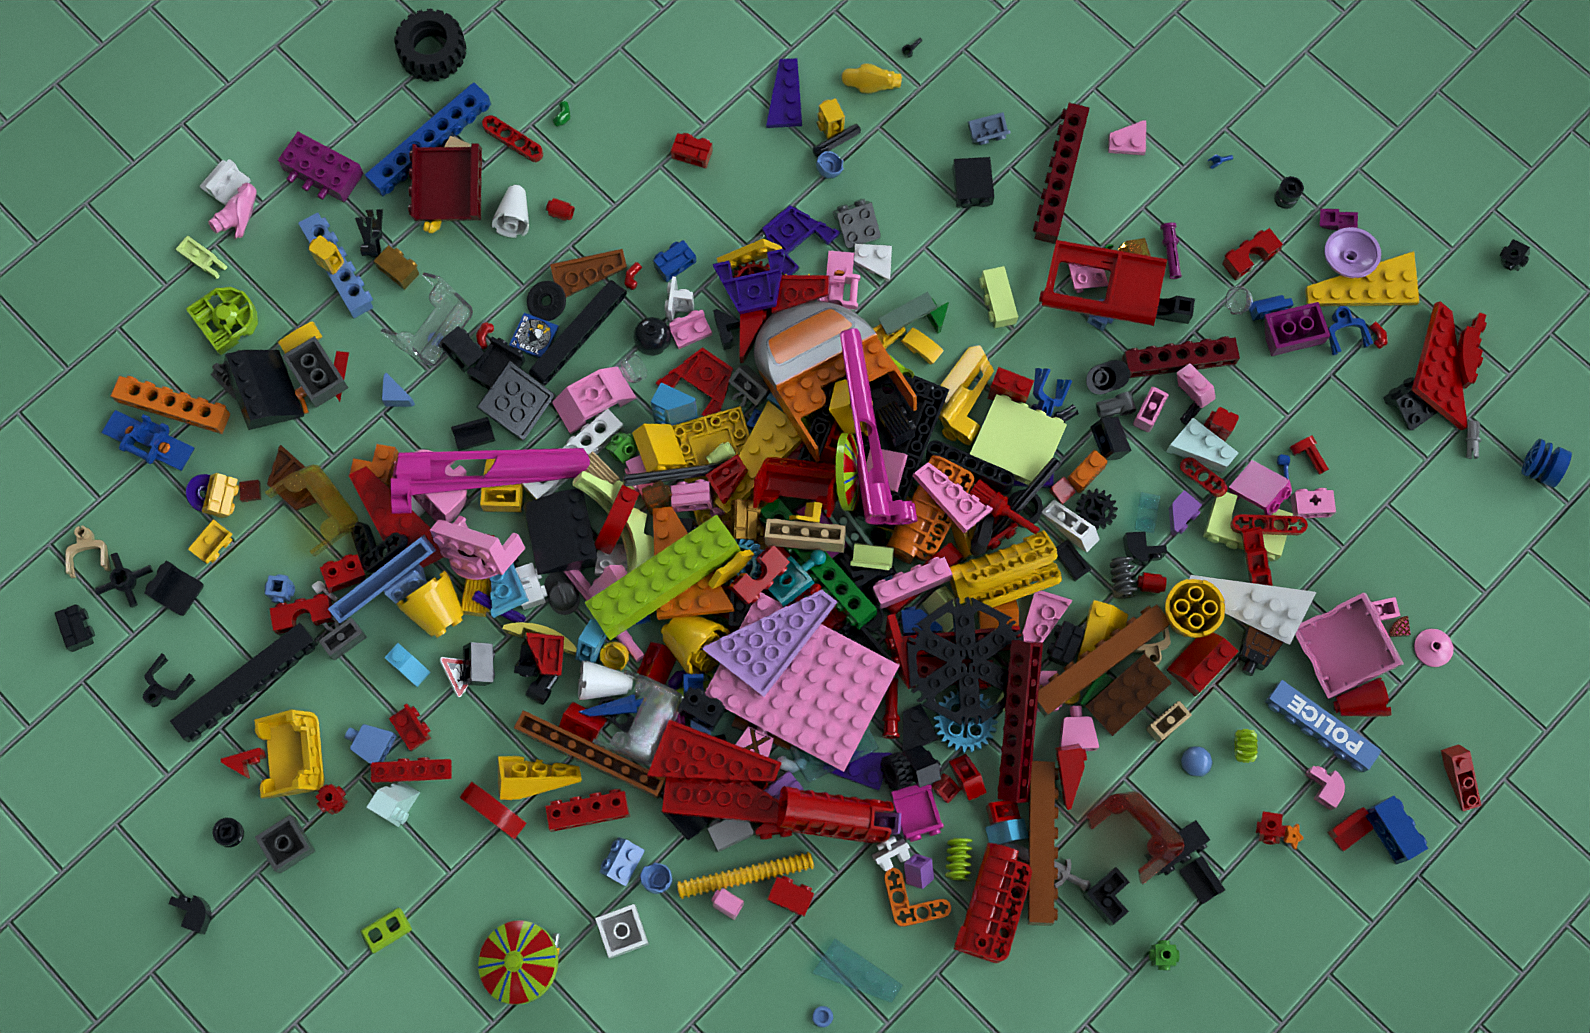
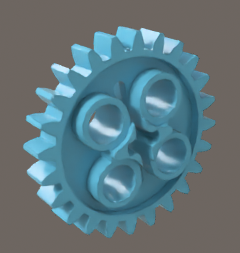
[933,691,998,753]

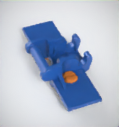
[101,410,195,471]

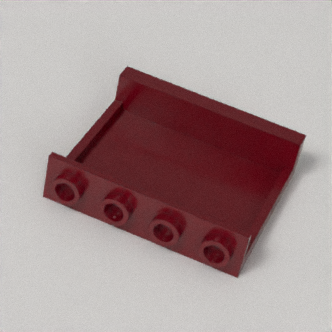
[408,143,482,221]

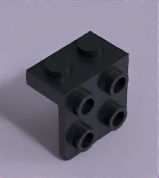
[1383,377,1438,430]
[144,560,204,616]

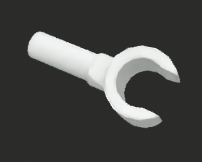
[312,581,338,602]

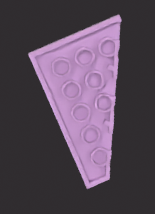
[703,590,838,697]

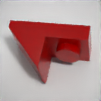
[220,748,266,779]

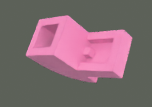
[1305,766,1345,810]

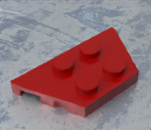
[884,613,916,689]

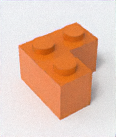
[350,444,399,489]

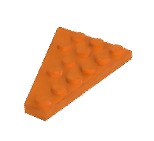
[653,506,734,620]

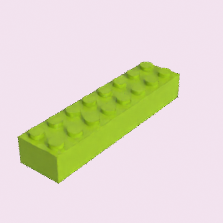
[584,515,741,640]

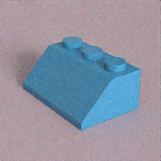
[651,383,698,425]

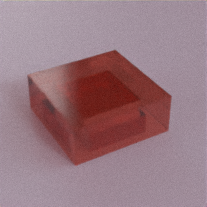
[239,480,261,502]

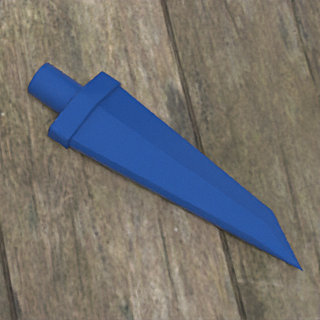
[579,694,647,717]

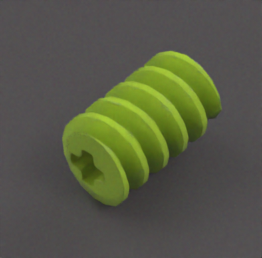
[945,838,973,881]

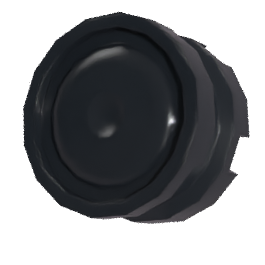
[212,817,244,848]

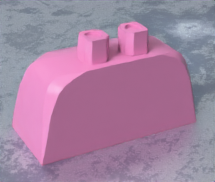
[394,449,467,523]

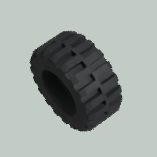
[394,9,467,82]

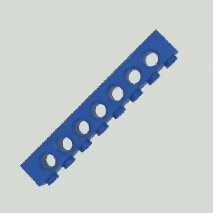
[365,82,491,197]

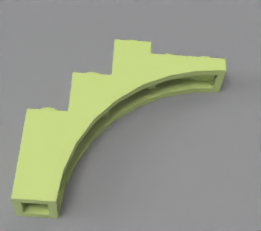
[572,471,654,573]

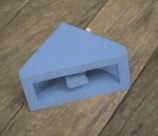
[382,373,415,407]

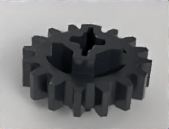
[1075,488,1118,531]

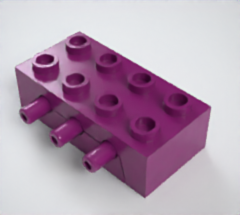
[278,131,364,202]

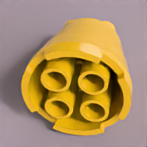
[396,571,464,638]
[1165,579,1225,638]
[661,616,730,675]

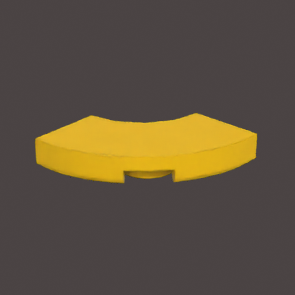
[708,549,754,589]

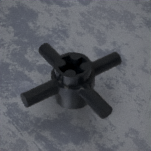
[95,553,153,608]

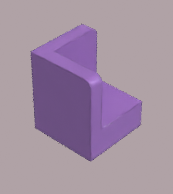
[904,854,934,889]

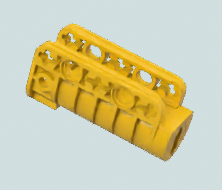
[949,530,1062,612]

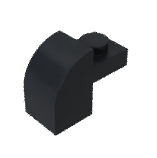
[1123,531,1167,566]
[514,639,539,677]
[168,895,212,934]

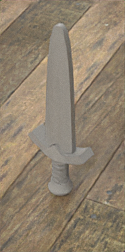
[1005,843,1091,891]

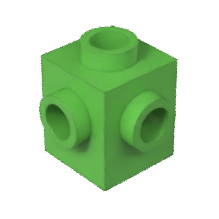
[604,432,638,464]
[1149,940,1180,970]

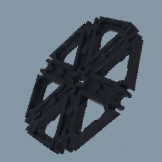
[906,597,1024,725]

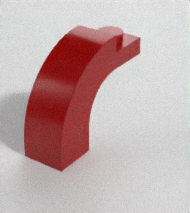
[594,485,640,555]
[459,782,527,839]

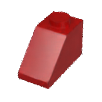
[949,754,987,801]

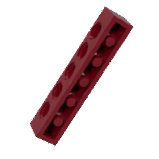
[1122,336,1240,378]

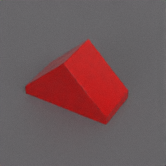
[986,801,1021,825]

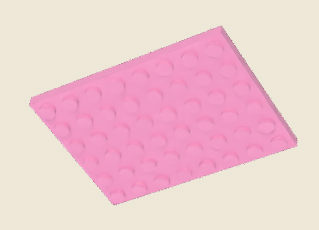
[705,592,900,772]

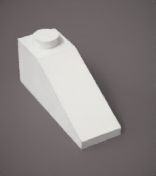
[1042,500,1100,553]

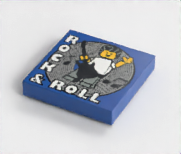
[509,313,559,358]

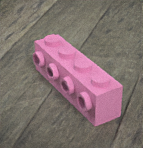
[872,557,953,609]

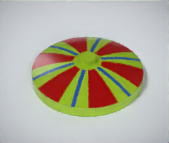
[836,433,860,511]
[478,920,558,1005]

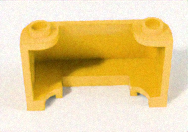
[254,709,324,799]

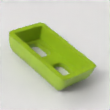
[360,907,412,954]

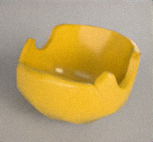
[600,641,629,671]

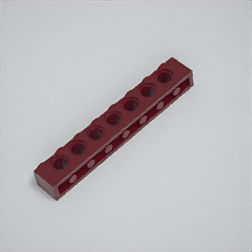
[1032,102,1090,244]
[997,640,1043,803]

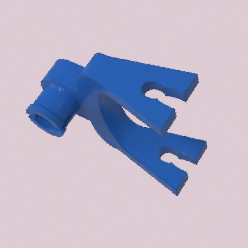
[1328,306,1373,356]
[1031,368,1072,417]

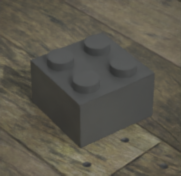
[255,815,315,874]

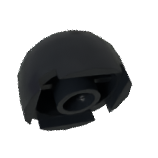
[633,317,671,356]

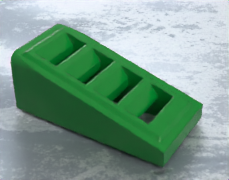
[1078,673,1114,708]

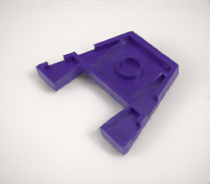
[763,205,840,275]
[713,249,785,314]

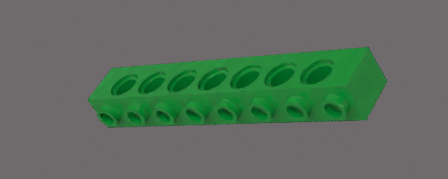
[759,498,877,629]

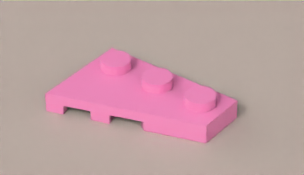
[1022,590,1073,643]

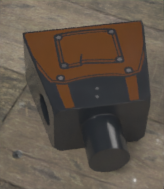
[1238,625,1283,676]

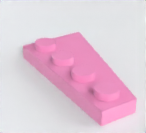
[912,463,993,533]

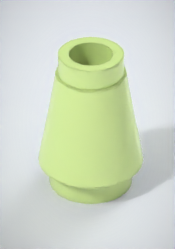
[706,442,736,464]

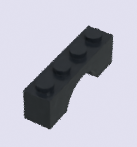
[1156,295,1195,324]

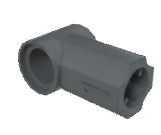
[1096,392,1136,419]

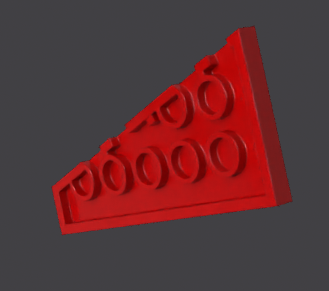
[647,719,782,782]

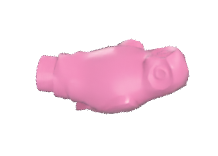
[208,182,257,239]

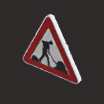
[440,657,468,697]

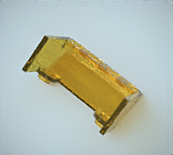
[265,464,359,557]

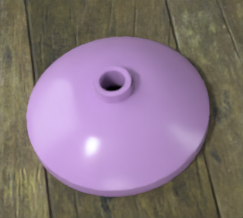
[1324,227,1381,278]

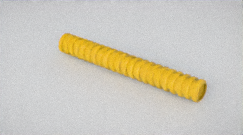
[677,851,814,899]

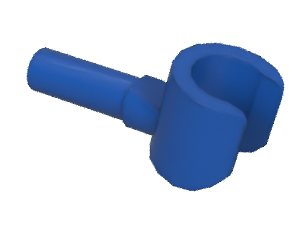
[1207,155,1233,169]
[1277,454,1290,479]

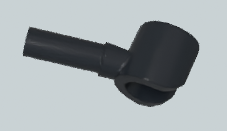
[902,38,922,58]

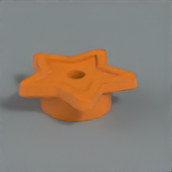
[1283,824,1304,850]

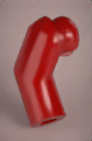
[624,262,642,290]
[476,322,494,350]
[1369,322,1388,349]

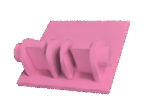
[1067,263,1108,293]

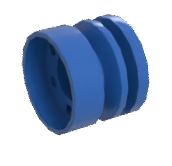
[1521,438,1572,488]

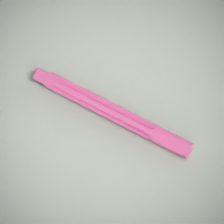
[563,569,644,663]

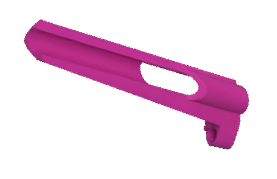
[840,328,917,525]
[391,448,590,514]

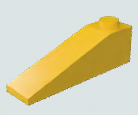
[498,756,582,800]

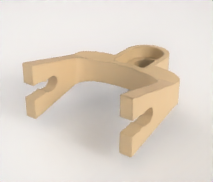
[66,526,111,578]
[1134,627,1171,666]

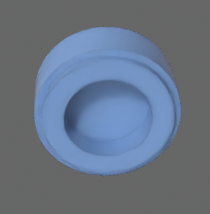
[813,1006,833,1027]

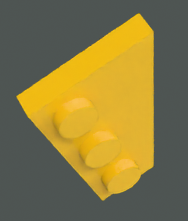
[717,239,782,269]

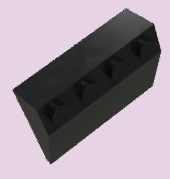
[223,350,304,430]
[523,489,597,575]

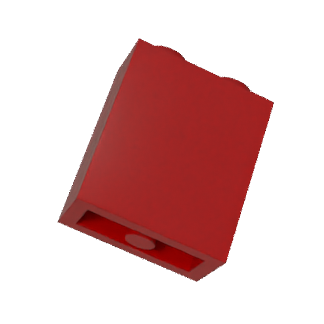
[987,367,1034,404]

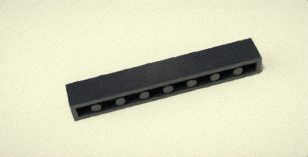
[170,623,318,742]

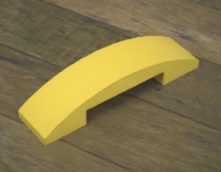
[502,622,577,656]

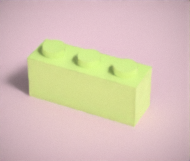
[979,266,1018,328]

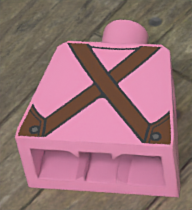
[736,726,774,758]

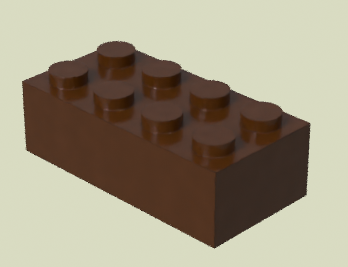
[1086,653,1172,736]

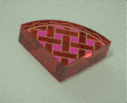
[1389,616,1411,637]

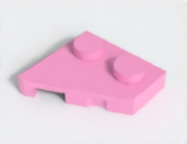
[1108,120,1146,155]

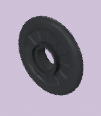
[527,281,566,321]

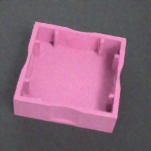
[1295,593,1404,699]

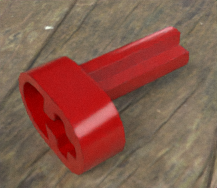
[1289,435,1329,475]

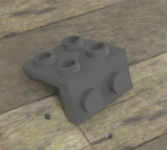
[833,199,881,248]

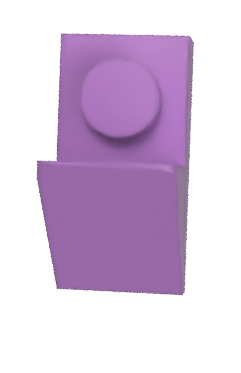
[874,812,902,836]

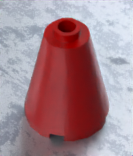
[1333,677,1391,717]

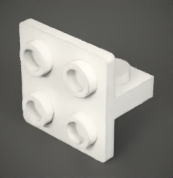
[200,159,251,205]
[665,276,694,323]

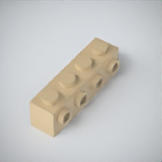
[765,519,846,553]

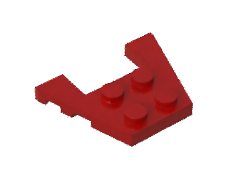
[656,347,734,424]

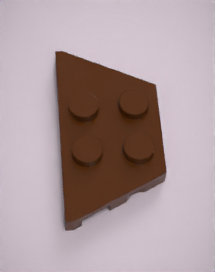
[267,445,336,511]

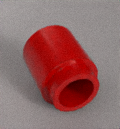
[546,198,575,221]
[1137,572,1167,594]

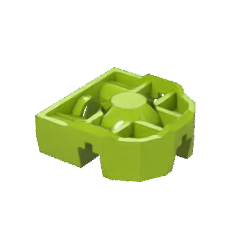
[186,287,258,356]

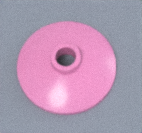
[1414,629,1453,667]

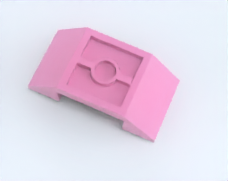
[552,367,636,434]

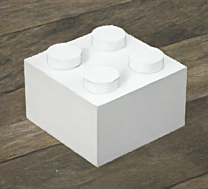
[595,904,649,959]

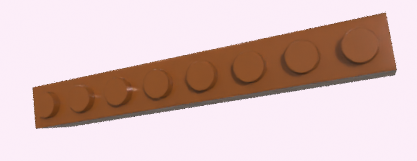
[1037,604,1170,717]
[514,710,666,799]
[1028,761,1059,926]

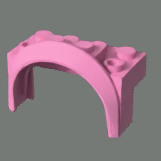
[430,516,525,580]

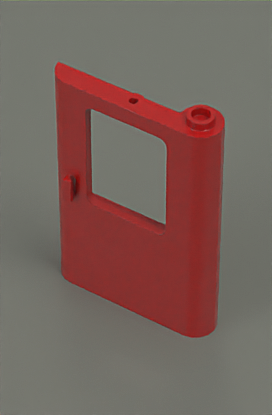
[1039,240,1167,326]

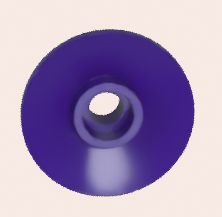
[185,474,210,512]

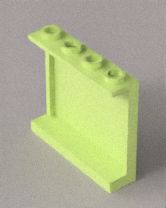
[970,394,1067,485]

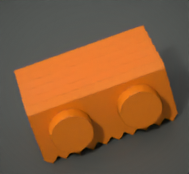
[1067,450,1108,493]

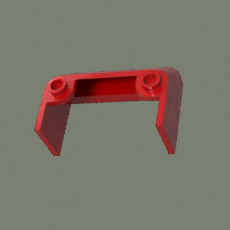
[753,457,838,517]

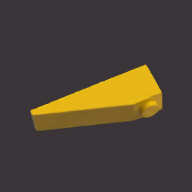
[1076,600,1128,663]

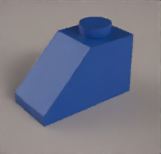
[900,607,943,636]

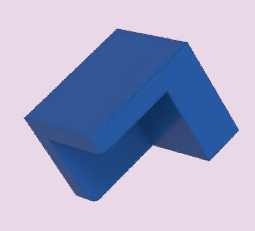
[683,674,704,696]

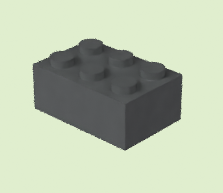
[282,336,348,408]

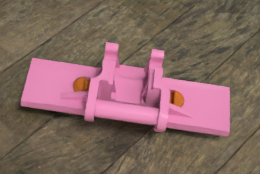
[817,251,861,309]

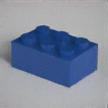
[1365,796,1429,865]

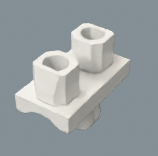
[871,836,910,871]

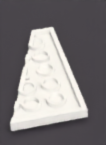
[1189,575,1317,645]

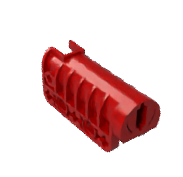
[777,786,894,843]
[953,843,1032,963]

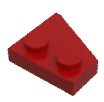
[706,454,748,504]
[525,633,564,676]

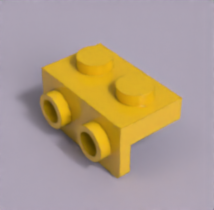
[188,519,233,564]

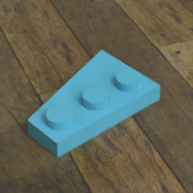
[490,563,529,618]

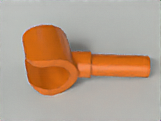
[295,386,309,414]

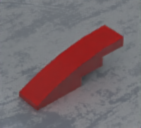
[1241,526,1273,586]

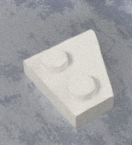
[854,244,892,282]

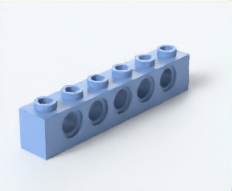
[298,212,373,318]

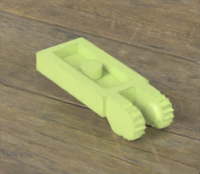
[176,235,227,279]

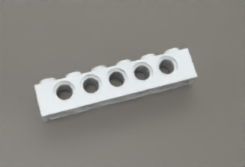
[522,409,624,500]

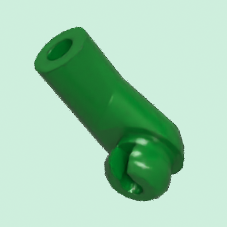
[553,101,571,127]

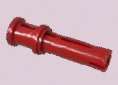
[882,678,900,739]

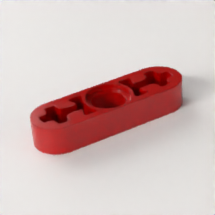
[1180,457,1227,497]

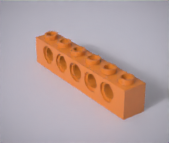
[111,376,230,434]

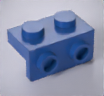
[1248,295,1294,321]

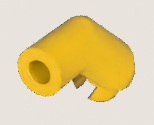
[423,221,442,234]

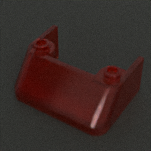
[1087,791,1184,885]

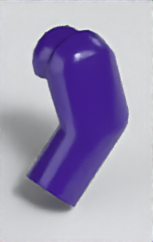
[668,670,688,691]

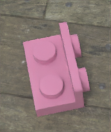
[669,310,712,350]

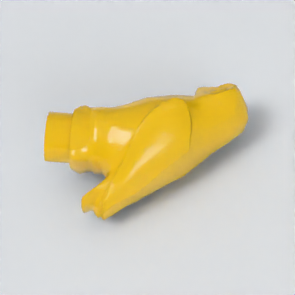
[841,64,902,94]

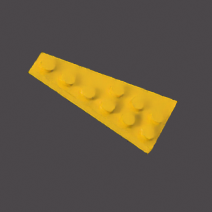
[1305,251,1420,306]
[714,401,803,516]

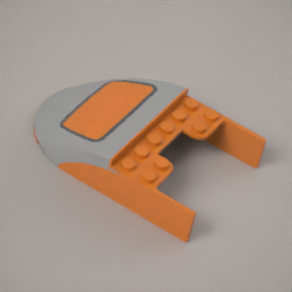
[754,300,917,463]

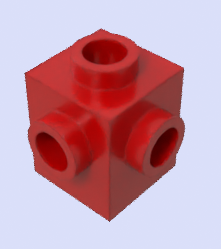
[315,784,348,815]
[1256,811,1286,845]

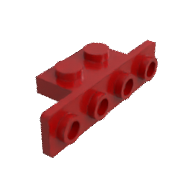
[371,757,452,783]

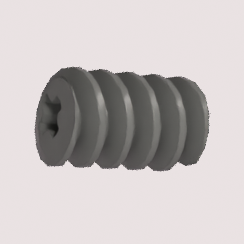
[1110,557,1138,599]

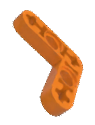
[884,868,951,927]

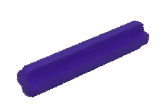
[472,591,526,623]

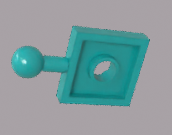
[768,549,826,607]

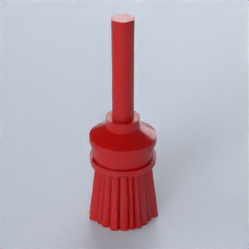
[969,479,1040,535]

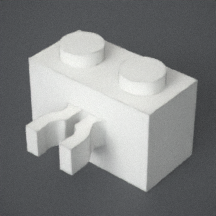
[516,563,548,610]

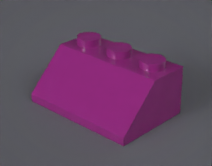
[1264,302,1330,357]

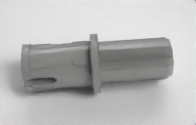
[1465,421,1481,459]

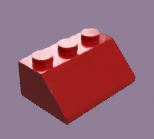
[1166,632,1239,697]

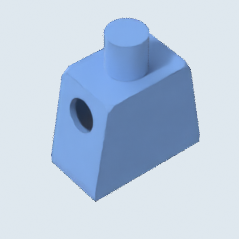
[345,724,397,764]

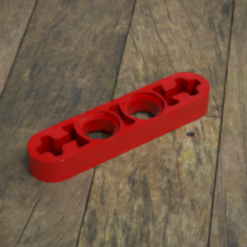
[482,115,543,162]
[1230,514,1308,536]

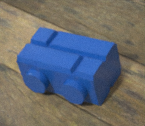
[653,240,697,282]

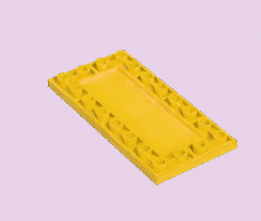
[672,406,768,551]

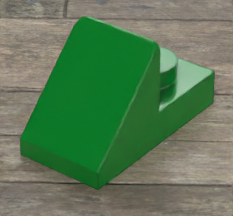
[926,298,949,334]

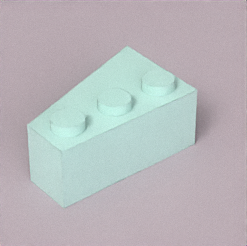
[1166,418,1239,473]
[367,782,420,827]

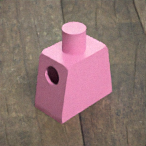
[1059,706,1099,751]

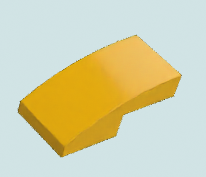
[278,321,323,354]
[901,327,944,365]

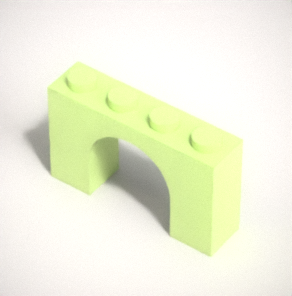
[1203,492,1293,561]

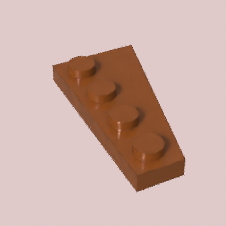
[550,249,627,298]

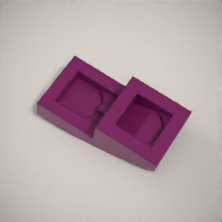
[1320,209,1358,231]

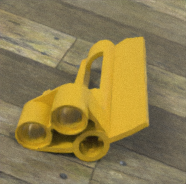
[938,345,994,445]

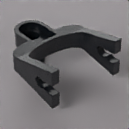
[355,209,383,257]
[850,566,897,588]
[143,653,196,707]

